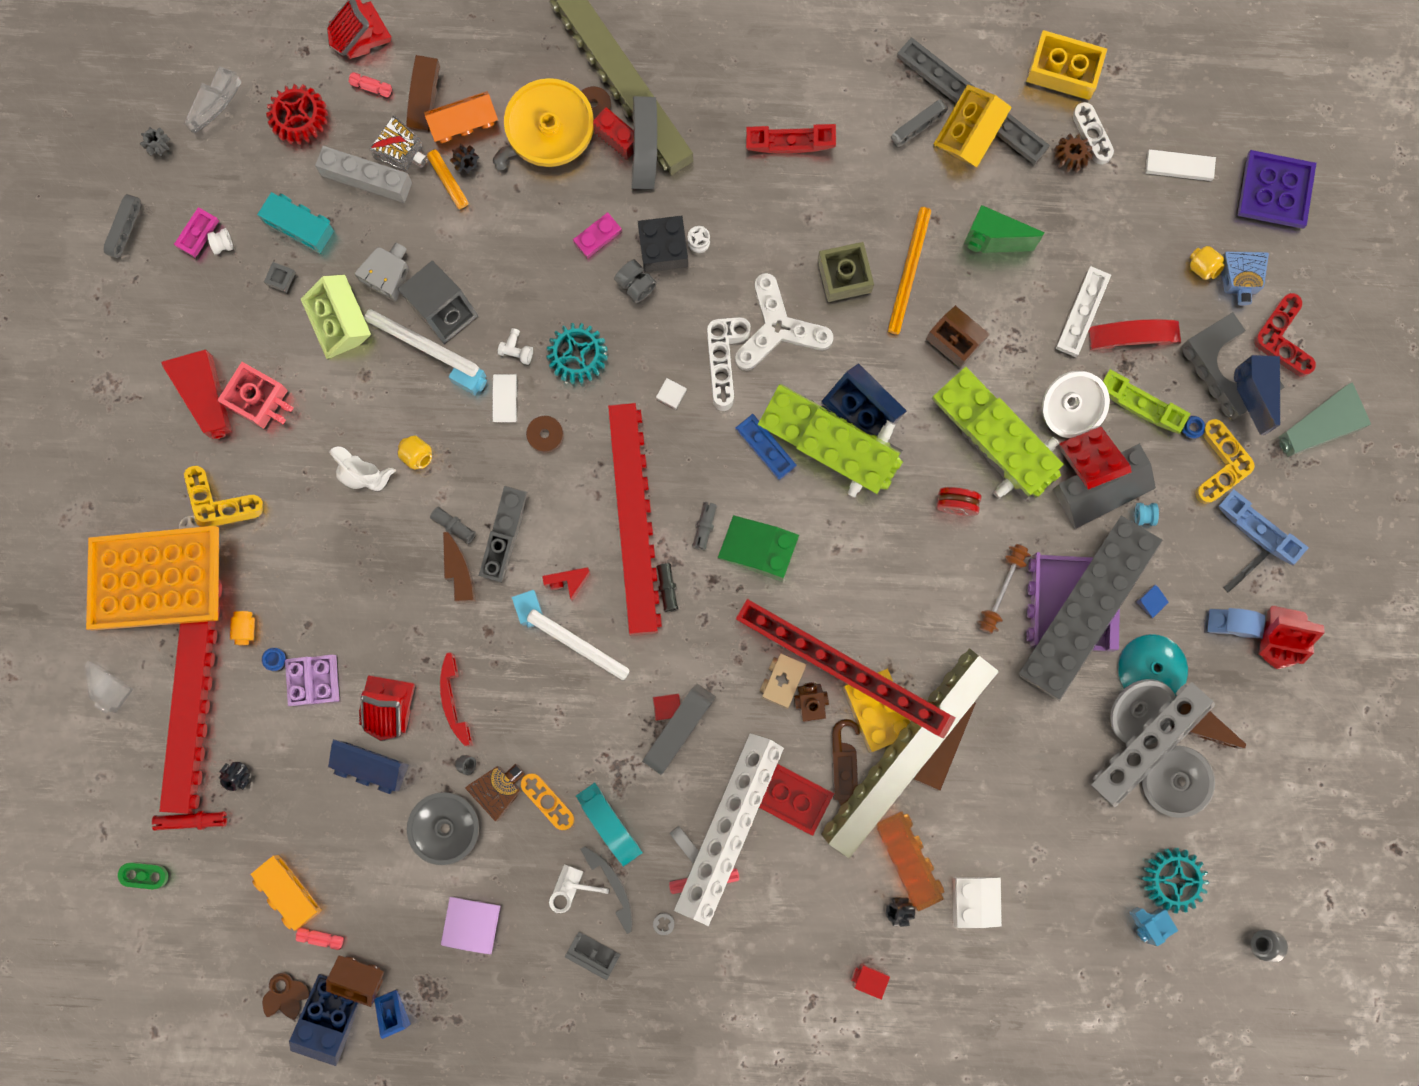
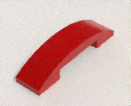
[746,124,836,153]
[1088,319,1181,350]
[440,652,473,747]

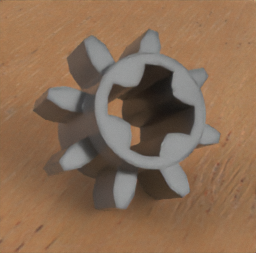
[140,127,170,156]

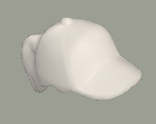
[329,447,396,491]

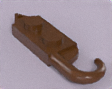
[832,719,860,806]

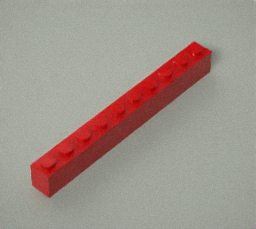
[608,403,662,636]
[159,580,222,814]
[736,599,956,739]

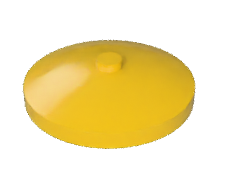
[504,78,594,167]

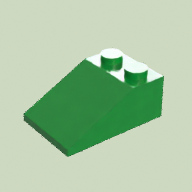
[964,205,1045,253]
[718,515,799,582]

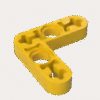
[1195,419,1255,504]
[184,466,263,527]

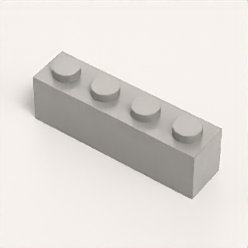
[315,146,412,203]

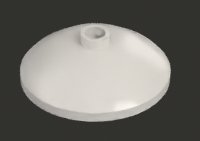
[1042,371,1109,438]

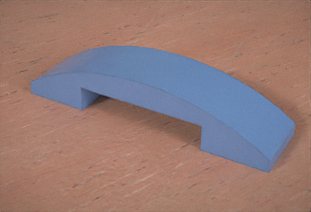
[1218,489,1309,566]

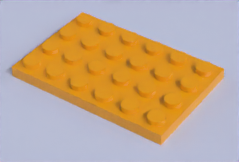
[86,526,219,631]

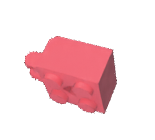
[217,362,293,429]

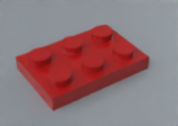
[1059,426,1132,490]
[759,764,834,836]

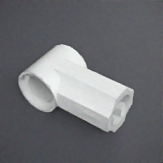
[549,864,583,913]

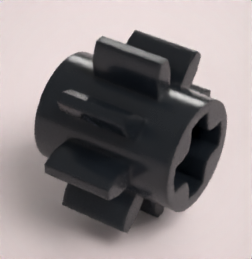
[450,144,480,174]
[219,762,250,791]
[886,897,916,927]

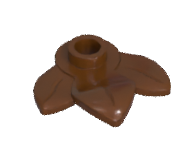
[262,973,310,1020]

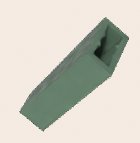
[1279,382,1371,457]

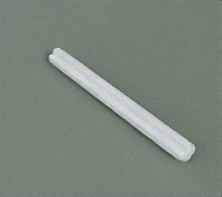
[364,309,479,377]

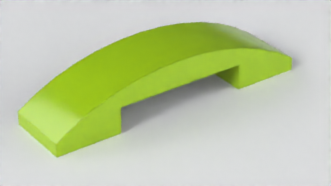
[1103,369,1191,434]

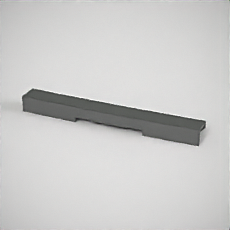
[1223,549,1270,592]

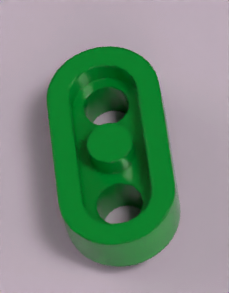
[117,862,168,890]

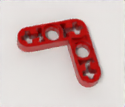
[1254,293,1316,377]

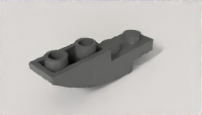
[479,486,528,582]

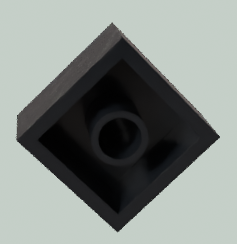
[638,215,688,273]

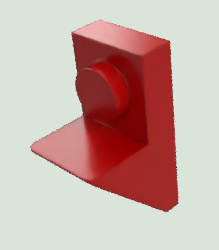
[542,567,591,601]

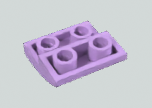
[285,655,339,706]
[441,897,500,954]

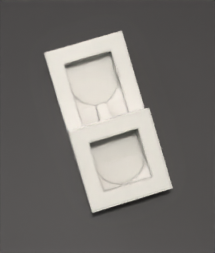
[493,374,517,422]

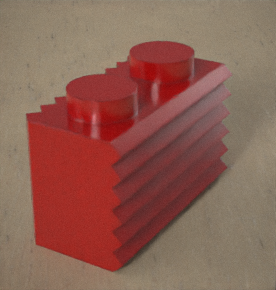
[593,107,634,159]

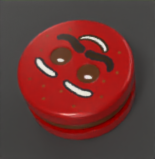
[936,487,982,516]

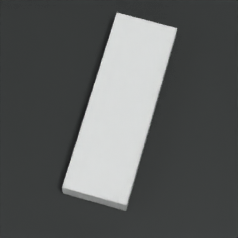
[1145,149,1216,181]

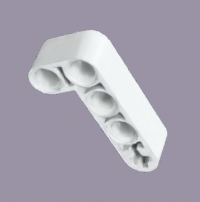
[707,317,751,411]

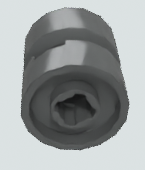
[614,259,657,303]

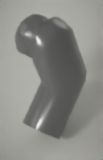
[493,145,518,170]

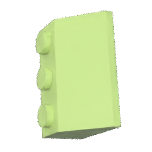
[301,275,371,359]

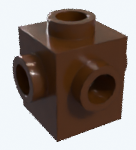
[794,682,829,722]

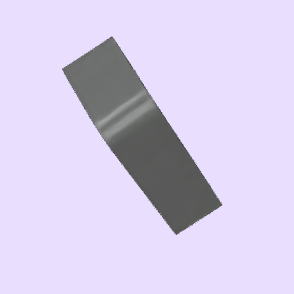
[642,684,716,775]

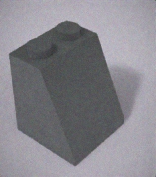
[398,260,479,344]

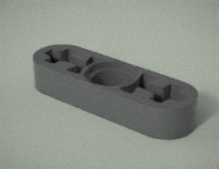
[891,99,948,147]
[104,194,141,258]

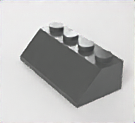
[1053,443,1156,529]

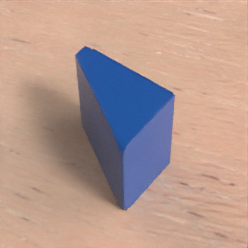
[1136,584,1169,618]

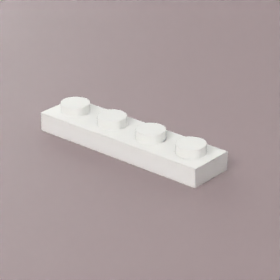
[1055,266,1111,357]

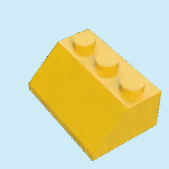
[934,84,1012,167]

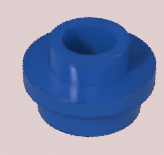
[1182,416,1205,439]

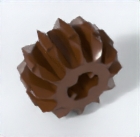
[1054,133,1092,173]

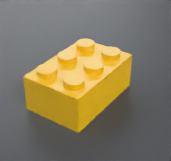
[1026,30,1107,100]
[842,668,910,753]

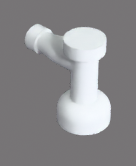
[498,328,533,365]

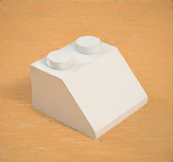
[952,877,1002,928]

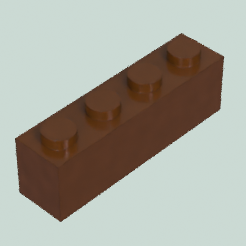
[912,702,976,791]

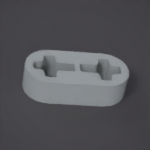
[670,826,699,864]

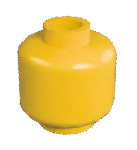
[1190,246,1225,280]
[397,436,432,470]

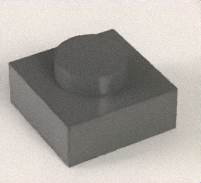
[264,262,296,293]

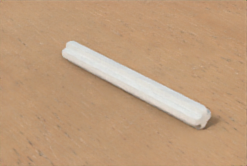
[527,609,629,680]

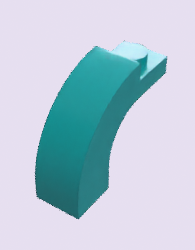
[576,782,643,867]

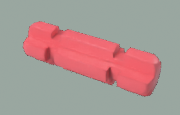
[348,72,392,97]
[295,928,344,950]

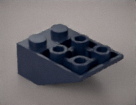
[289,974,359,1066]

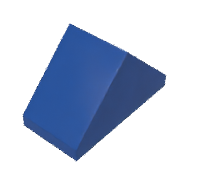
[374,990,411,1039]

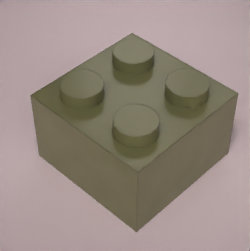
[817,242,874,302]

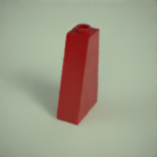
[161,349,232,439]

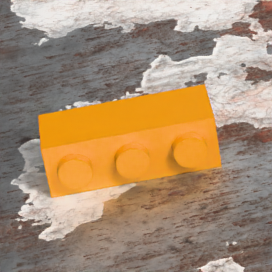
[250,855,323,931]

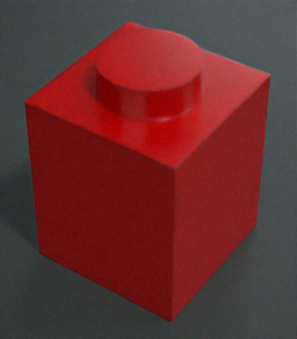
[851,963,890,1000]

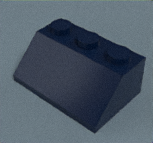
[821,363,907,436]
[328,739,409,794]

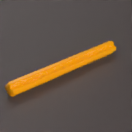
[888,207,931,335]

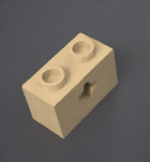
[760,653,807,709]

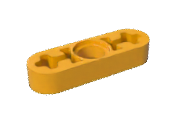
[521,774,575,830]

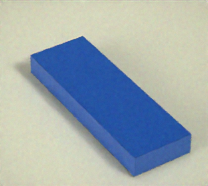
[735,414,797,481]

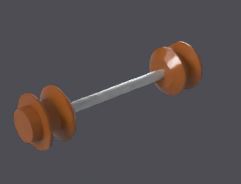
[977,544,1031,634]

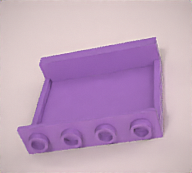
[1026,552,1120,652]

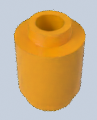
[230,611,255,645]

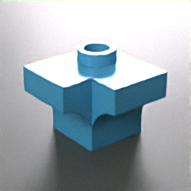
[1129,907,1178,946]

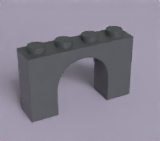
[1182,312,1285,421]

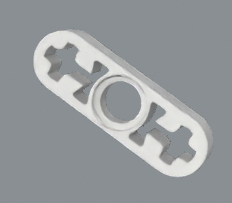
[1072,102,1114,165]

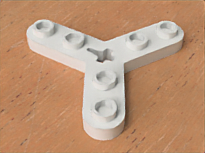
[735,273,833,371]

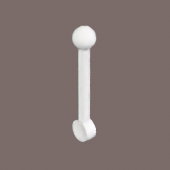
[564,880,609,894]

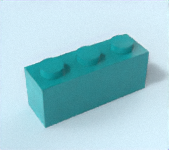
[257,192,334,254]

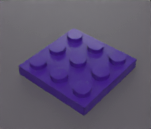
[1237,150,1317,229]

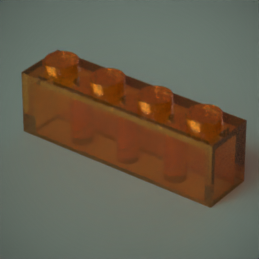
[876,811,945,912]

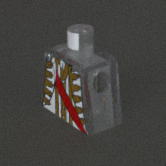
[369,115,428,171]

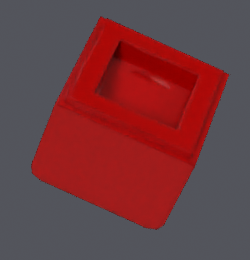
[653,694,680,721]

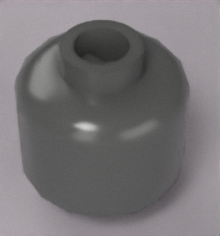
[1251,929,1288,963]

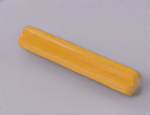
[427,149,468,209]

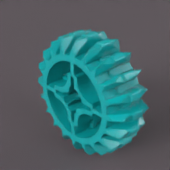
[546,323,608,384]
[1142,848,1209,914]

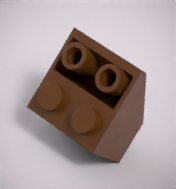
[926,305,990,368]

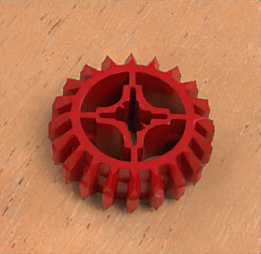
[266,84,328,145]

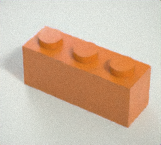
[424,91,498,143]

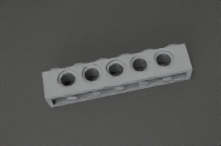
[1092,682,1215,807]

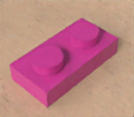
[174,207,219,258]
[573,212,622,259]

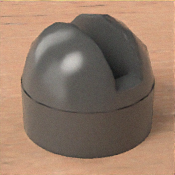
[455,755,476,775]

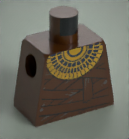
[465,764,525,821]

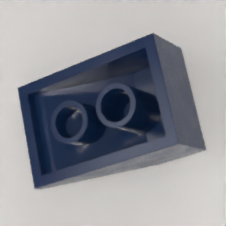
[1234,355,1280,435]

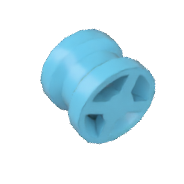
[1134,503,1159,526]

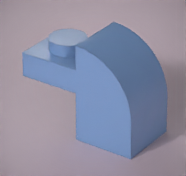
[1207,608,1265,638]

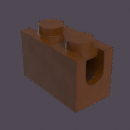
[326,955,384,1007]

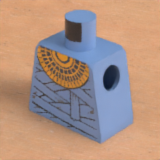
[1221,252,1269,306]

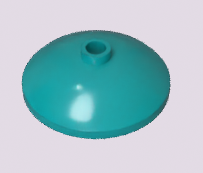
[1117,634,1188,696]

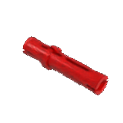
[152,811,227,831]

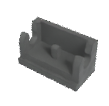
[565,931,621,980]

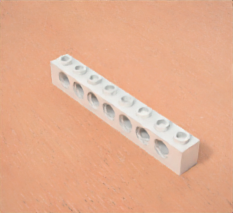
[674,734,784,926]

